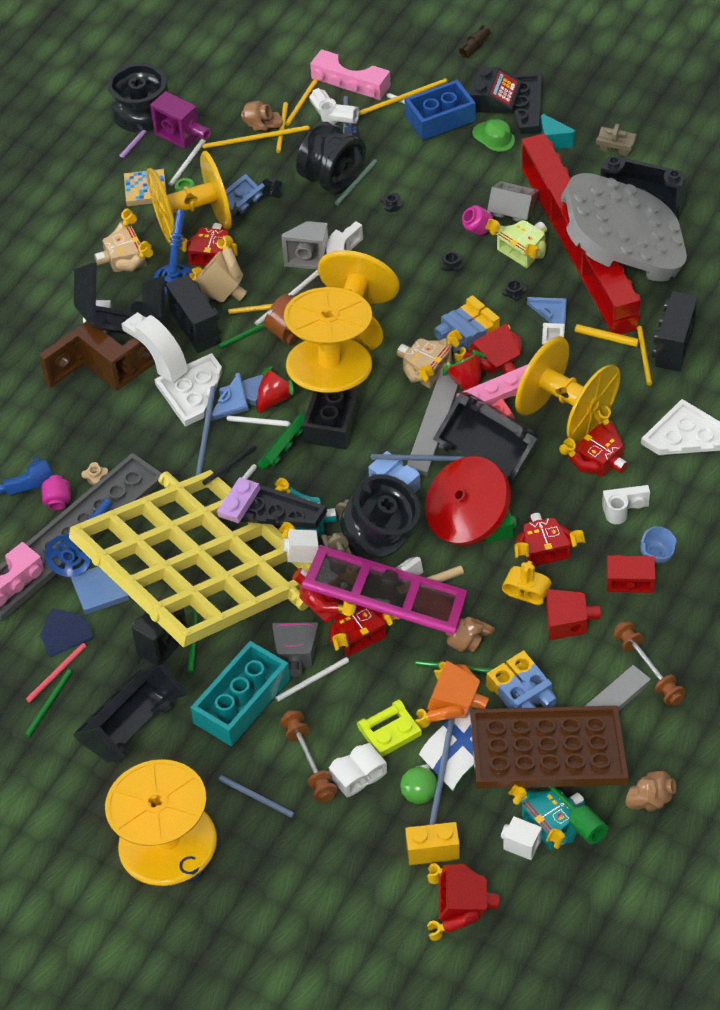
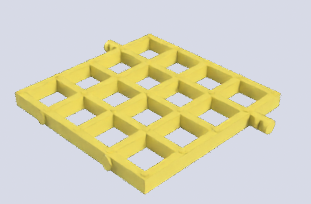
[69,470,325,648]

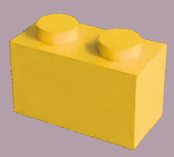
[405,822,460,865]

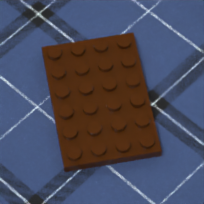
[470,705,629,789]

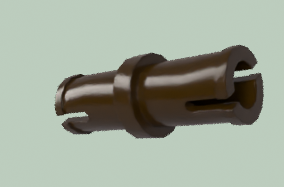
[459,25,491,58]

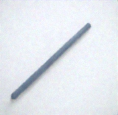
[196,385,216,475]
[370,454,466,461]
[429,719,455,825]

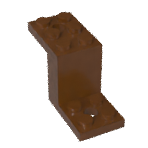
[39,321,155,391]

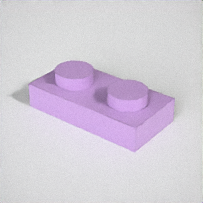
[217,477,261,523]

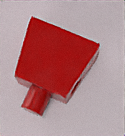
[546,589,601,640]

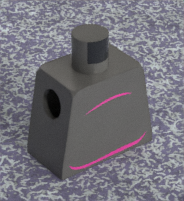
[272,622,319,677]

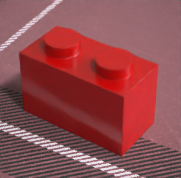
[606,555,655,593]

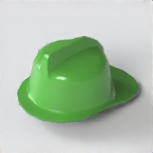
[472,119,515,152]

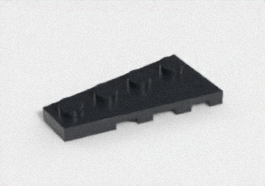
[512,72,543,134]
[229,485,328,529]

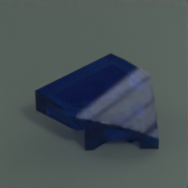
[40,608,93,658]

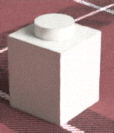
[282,529,318,563]
[501,816,542,860]

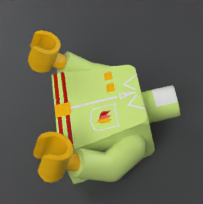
[485,219,547,268]

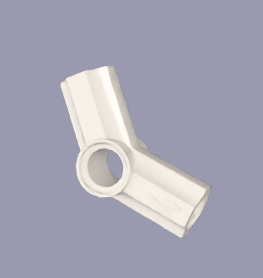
[309,88,359,124]

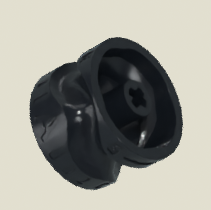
[108,63,168,132]
[296,121,366,194]
[340,474,421,557]

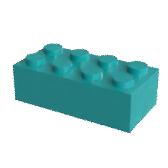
[190,641,290,747]

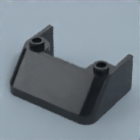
[74,263,165,335]
[73,664,188,763]

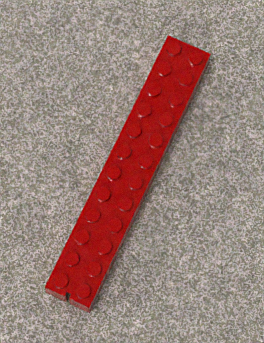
[521,133,641,334]

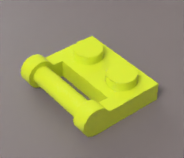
[357,699,422,757]

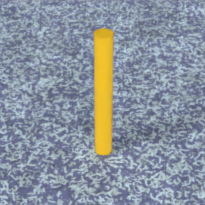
[575,324,639,347]

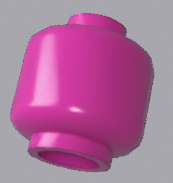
[462,205,493,236]
[42,475,71,510]

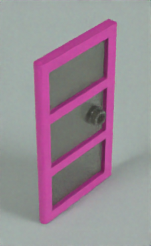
[302,545,467,635]

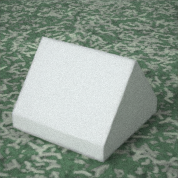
[542,323,565,344]
[396,557,423,584]

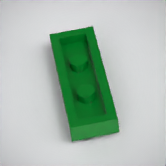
[257,412,305,470]

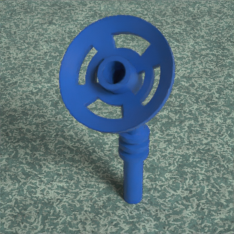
[153,209,193,295]
[45,499,113,577]

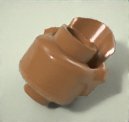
[241,100,283,131]
[445,617,495,653]
[626,771,676,812]

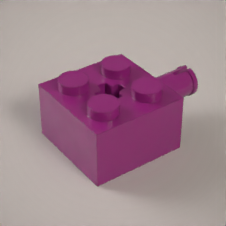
[150,91,211,149]

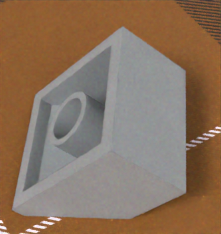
[487,181,539,222]
[281,221,329,270]

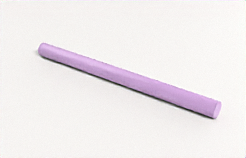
[119,130,147,158]

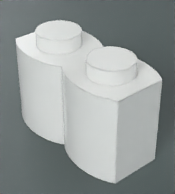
[329,743,387,797]

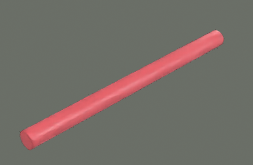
[26,643,87,703]

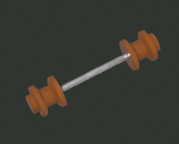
[613,621,686,706]
[280,710,338,803]

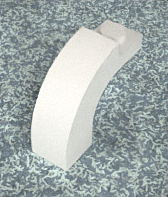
[326,222,363,254]
[122,312,188,383]

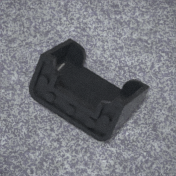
[600,156,688,221]
[433,392,542,485]

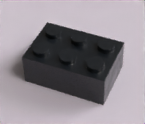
[166,274,222,353]
[652,291,698,372]
[302,383,362,450]

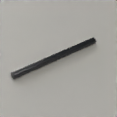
[202,445,256,485]

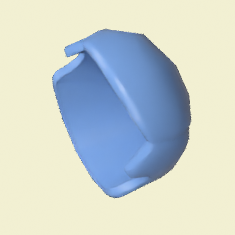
[640,526,677,563]

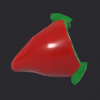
[443,350,485,390]
[256,366,296,413]

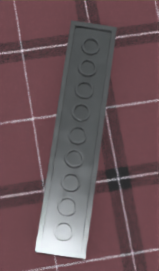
[0,453,162,621]

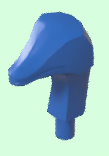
[0,456,54,495]

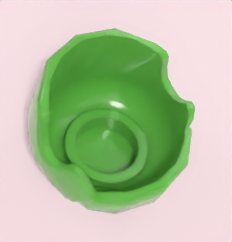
[400,766,437,805]

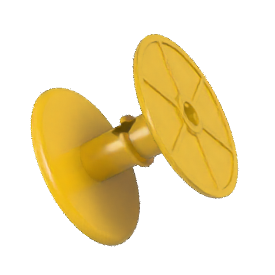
[146,151,231,246]
[318,250,400,351]
[284,287,372,393]
[515,336,620,444]
[105,760,217,886]

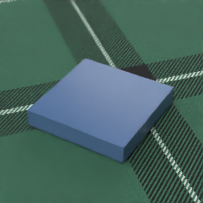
[71,566,129,615]

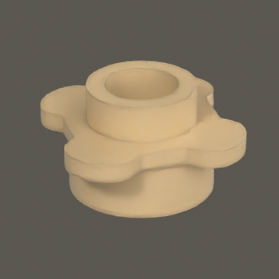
[81,462,108,485]

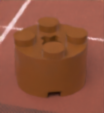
[264,294,297,345]

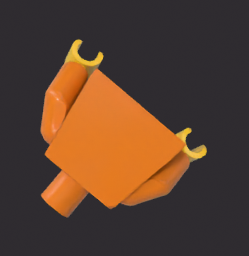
[415,661,489,728]

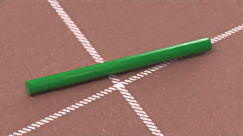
[218,322,265,349]
[188,609,199,674]
[415,660,499,675]
[25,669,72,738]

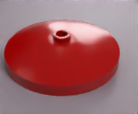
[425,456,511,546]

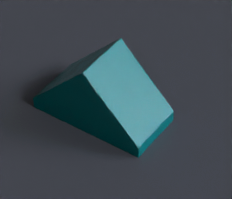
[541,114,575,149]

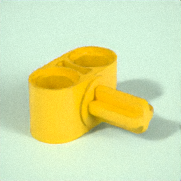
[502,561,552,605]

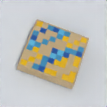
[124,169,166,206]

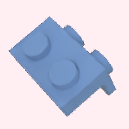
[225,174,265,217]

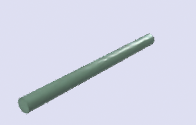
[335,159,377,206]

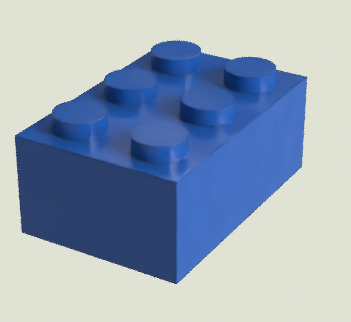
[404,79,476,140]

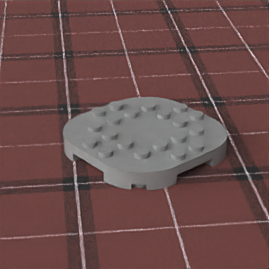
[561,173,687,281]

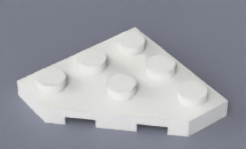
[154,353,223,427]
[641,399,720,455]

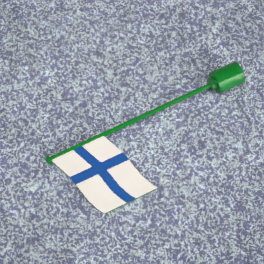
[419,706,608,845]

